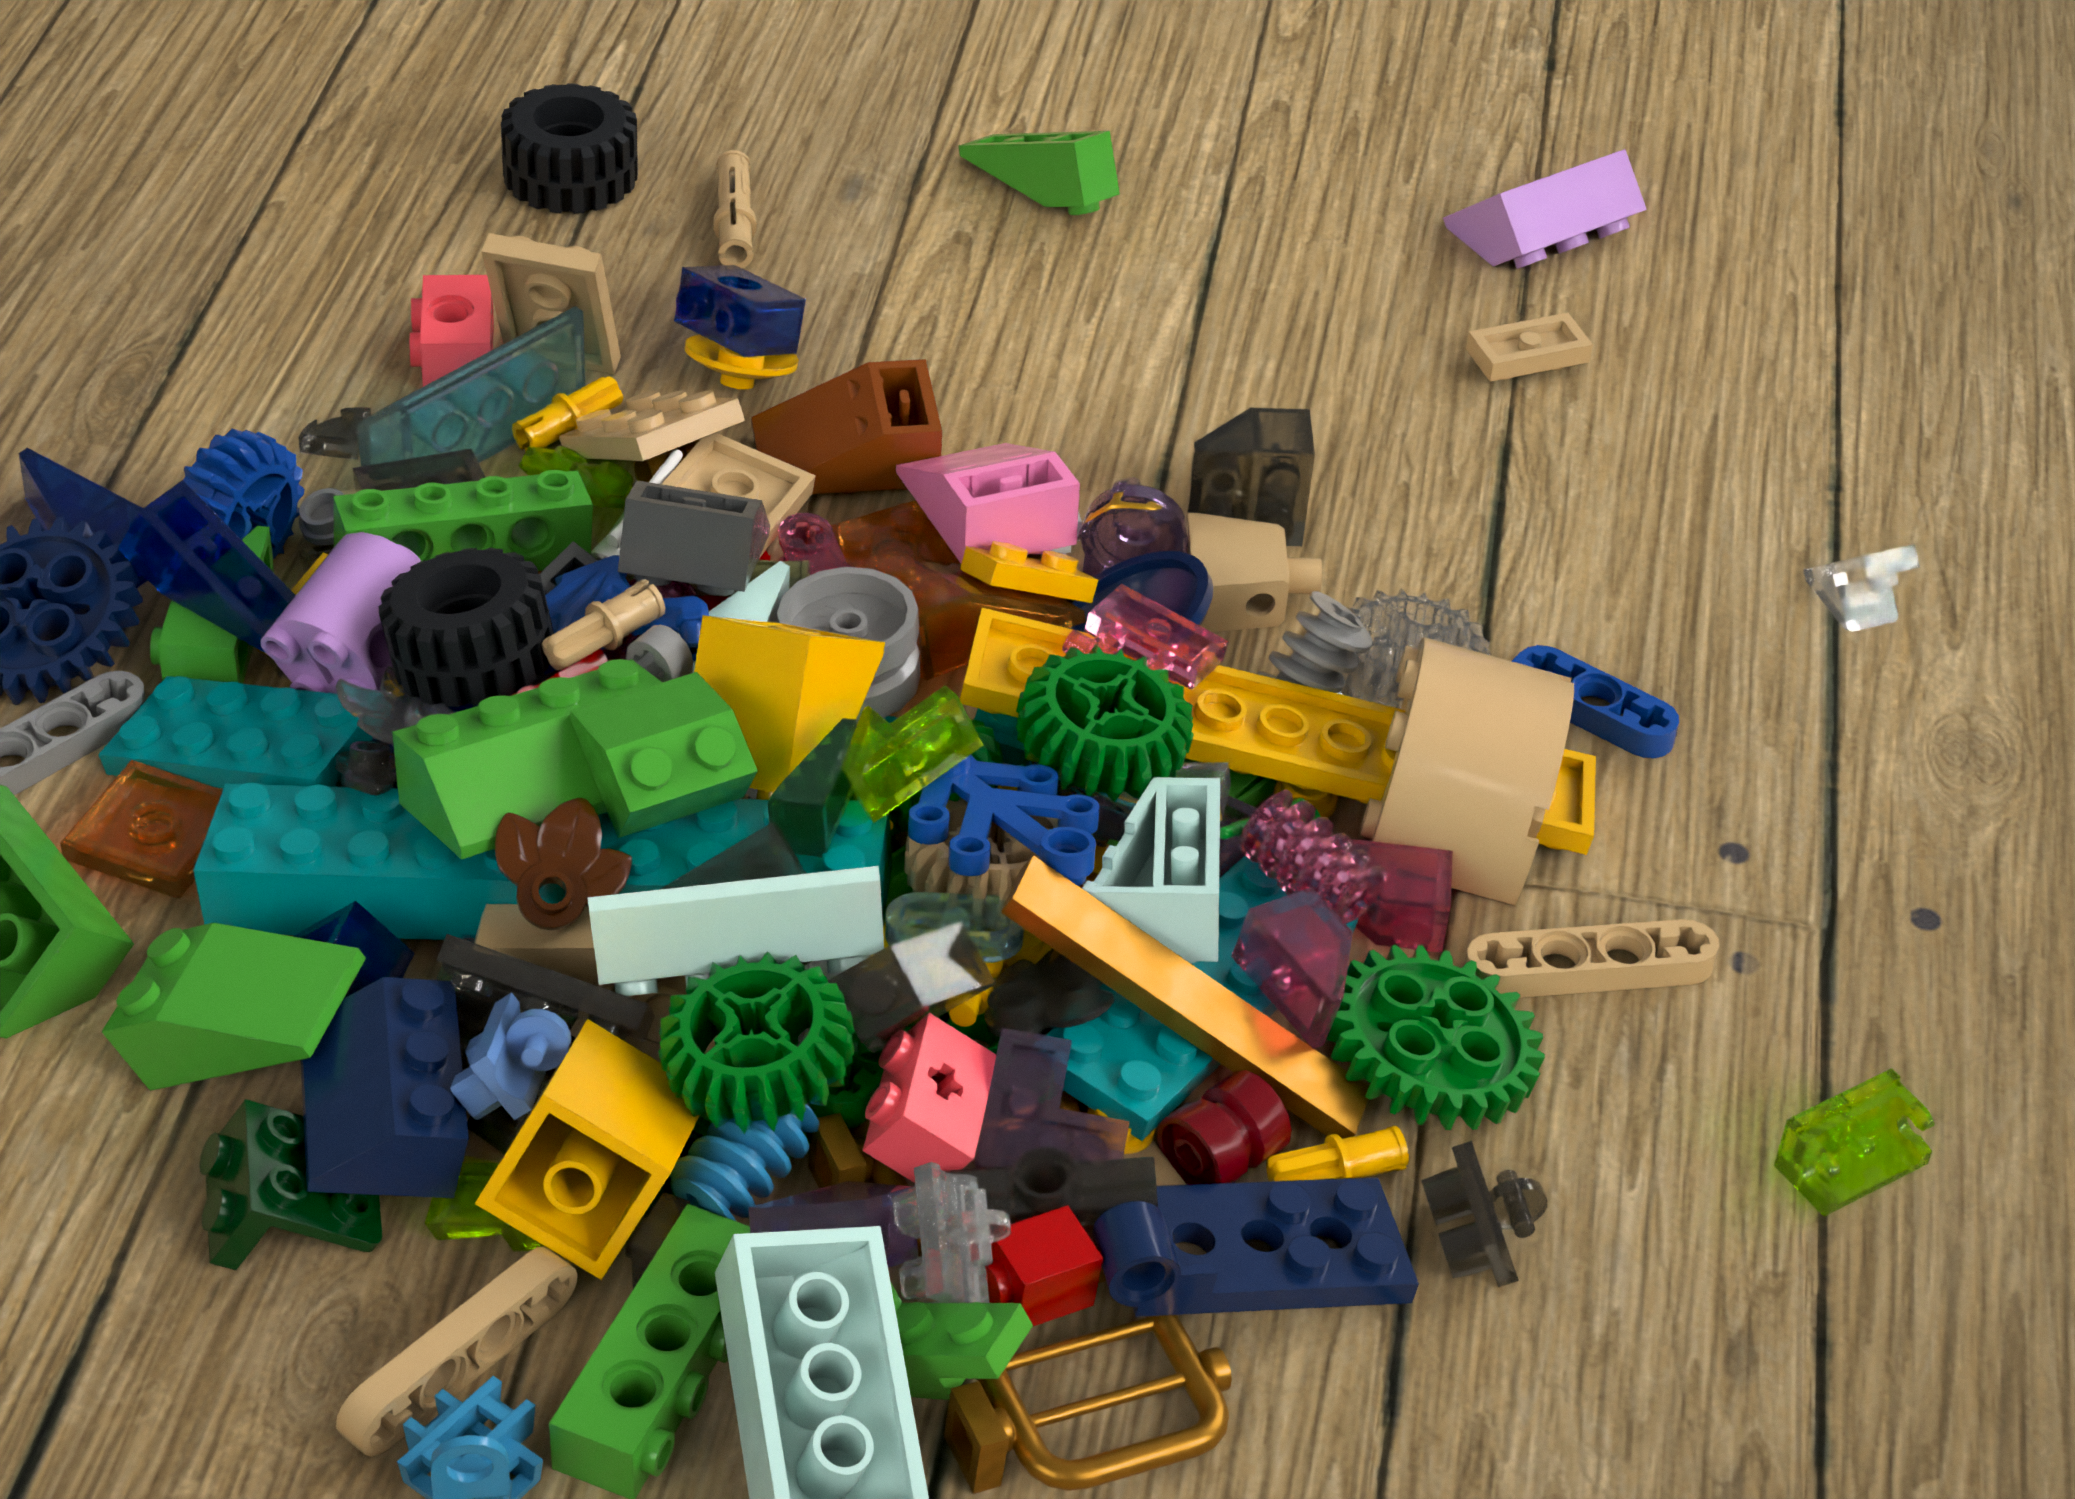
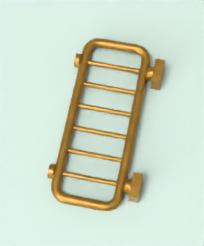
[808,1090,1232,1494]

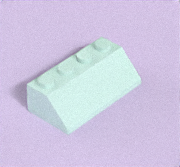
[588,866,884,997]
[715,1226,929,1499]

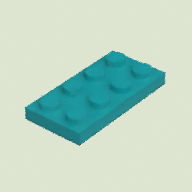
[98,676,388,788]

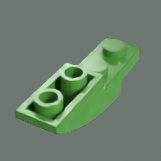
[890,1281,1033,1400]

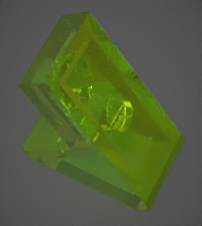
[841,685,983,823]

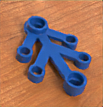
[908,736,1100,886]

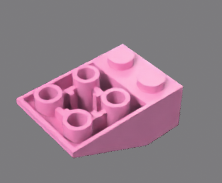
[896,443,1080,563]

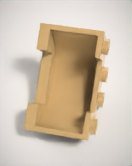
[1359,637,1574,906]

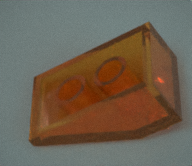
[874,555,1086,681]

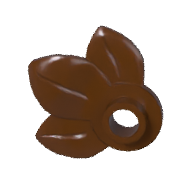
[495,798,632,930]

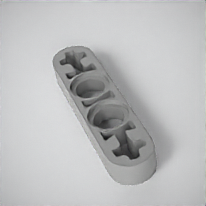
[0,671,146,795]

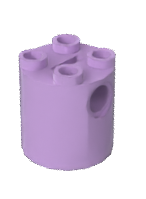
[261,532,421,698]

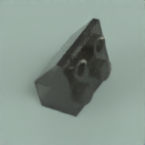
[1184,407,1315,546]

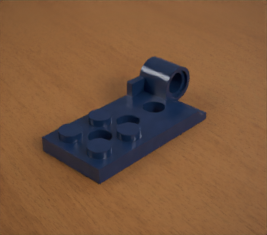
[1092,1177,1419,1317]

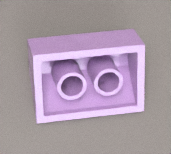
[1443,149,1647,269]

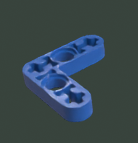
[1512,645,1679,758]

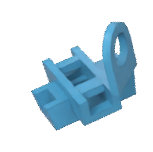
[397,1376,543,1499]

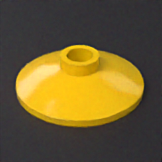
[684,333,799,389]

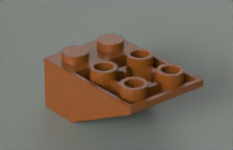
[751,359,942,494]

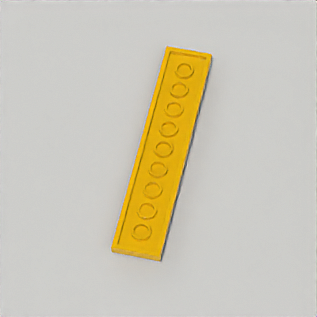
[959,608,1596,855]

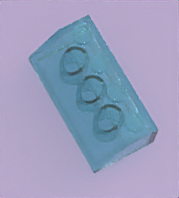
[357,306,586,489]

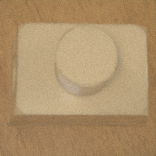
[1183,513,1322,633]

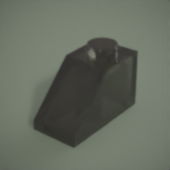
[828,921,997,1053]

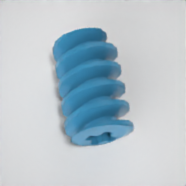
[670,1104,820,1221]

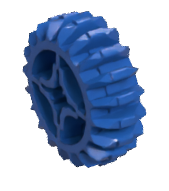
[163,428,305,582]

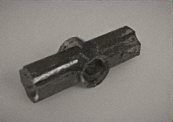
[935,1147,1158,1235]

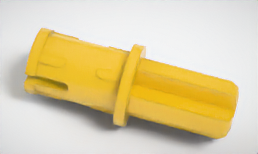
[512,376,623,457]
[1266,1125,1409,1182]

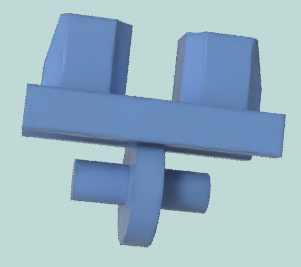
[450,993,571,1120]

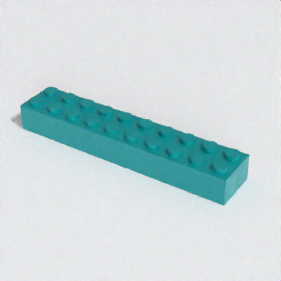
[193,783,892,941]

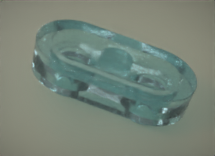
[885,892,1025,963]

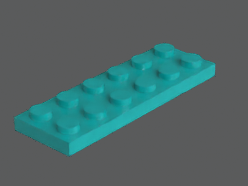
[1027,851,1359,1141]

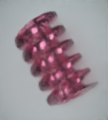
[1240,789,1389,928]

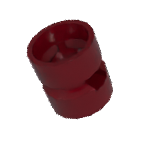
[1157,1070,1292,1185]

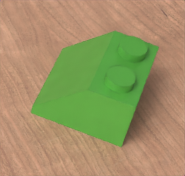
[569,672,758,838]

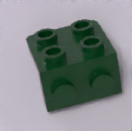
[199,1099,383,1270]

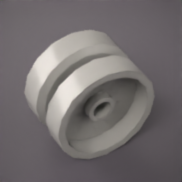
[777,567,920,724]

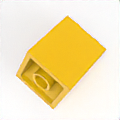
[694,615,885,800]
[475,1019,700,1280]

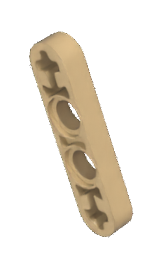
[1464,919,1720,998]
[336,1246,578,1457]

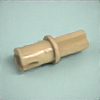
[542,579,666,670]

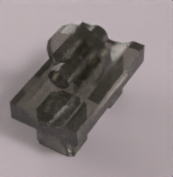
[1421,1141,1548,1287]

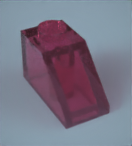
[1314,836,1453,953]
[1231,887,1353,1049]

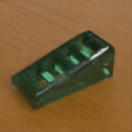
[767,718,862,858]

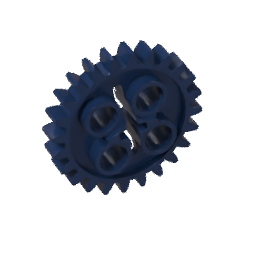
[0,517,143,705]

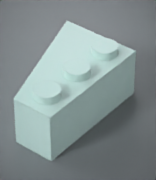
[1082,777,1220,963]

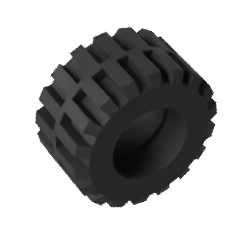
[501,83,638,214]
[378,548,554,707]

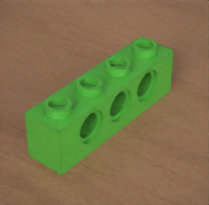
[333,470,593,571]
[549,1204,764,1499]

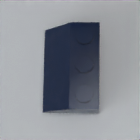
[301,977,469,1198]

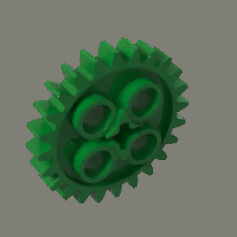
[1323,945,1545,1130]

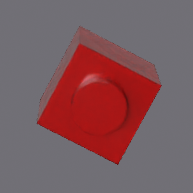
[979,1205,1103,1327]

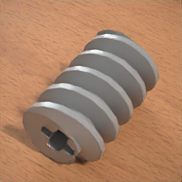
[1257,591,1373,693]

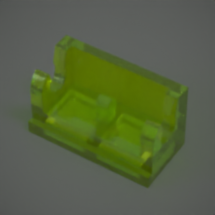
[1774,1068,1935,1217]

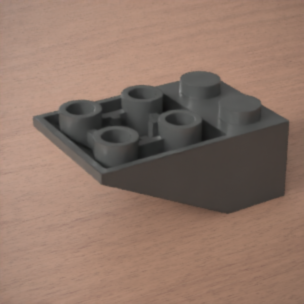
[618,480,770,596]

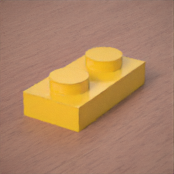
[960,541,1098,603]

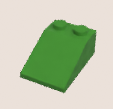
[102,923,366,1091]

